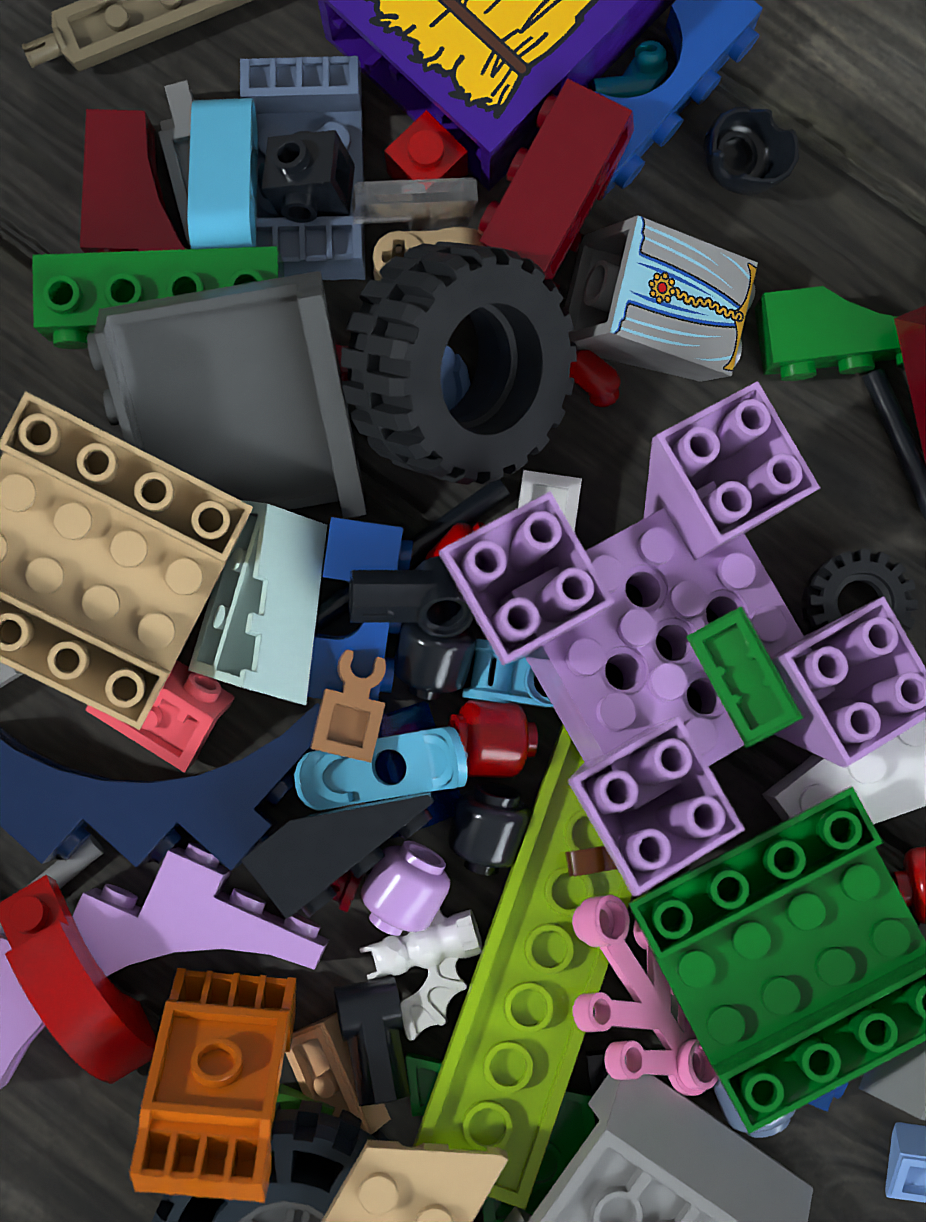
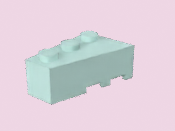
[188,500,327,705]

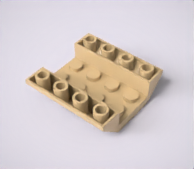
[0,391,253,730]

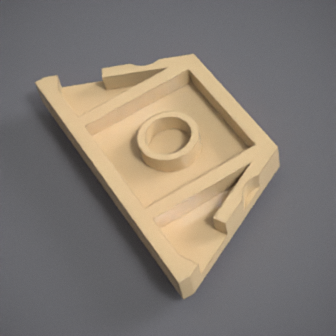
[321,1140,508,1222]

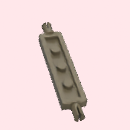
[22,0,253,72]

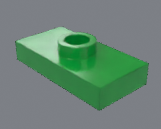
[686,606,805,747]

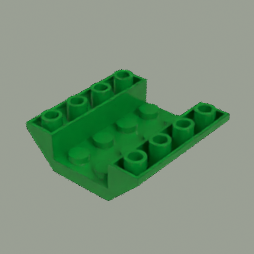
[628,786,926,1134]

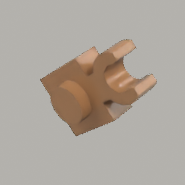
[310,649,386,763]

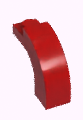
[0,875,157,1084]

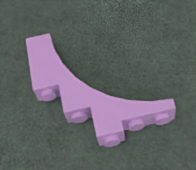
[0,842,329,1089]

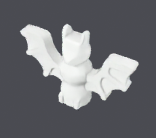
[359,874,483,1041]

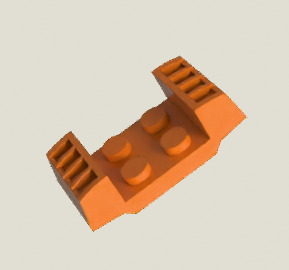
[130,968,296,1203]

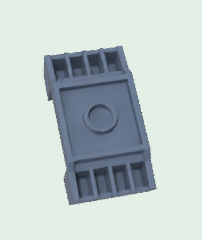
[240,56,365,280]

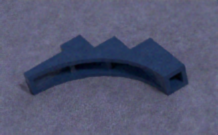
[0,703,321,871]

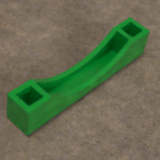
[754,286,905,381]

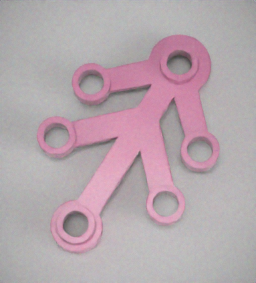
[572,895,718,1096]

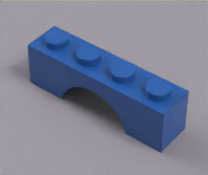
[594,0,763,198]

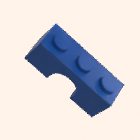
[307,517,413,701]

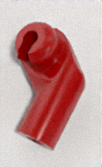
[569,350,621,408]

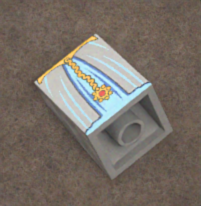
[564,216,758,382]

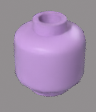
[360,841,450,936]

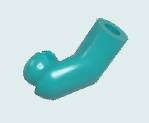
[592,41,668,98]

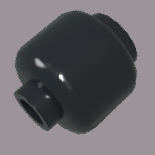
[394,623,476,700]
[448,782,532,875]

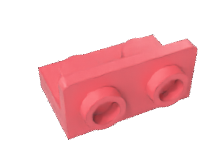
[85,660,234,773]

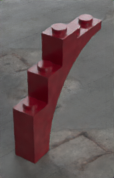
[80,109,348,381]

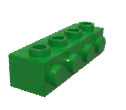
[32,246,284,349]

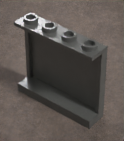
[87,271,367,519]

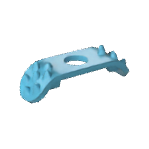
[294,726,468,810]

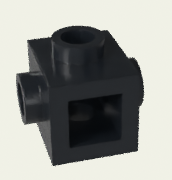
[258,130,355,223]

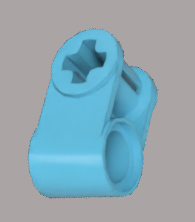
[462,639,554,708]

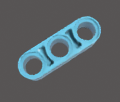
[188,98,258,249]

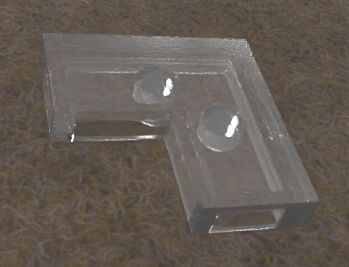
[352,178,478,231]

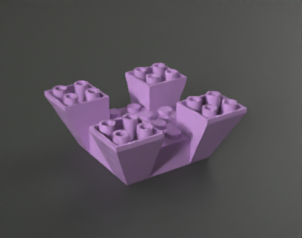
[438,381,926,896]

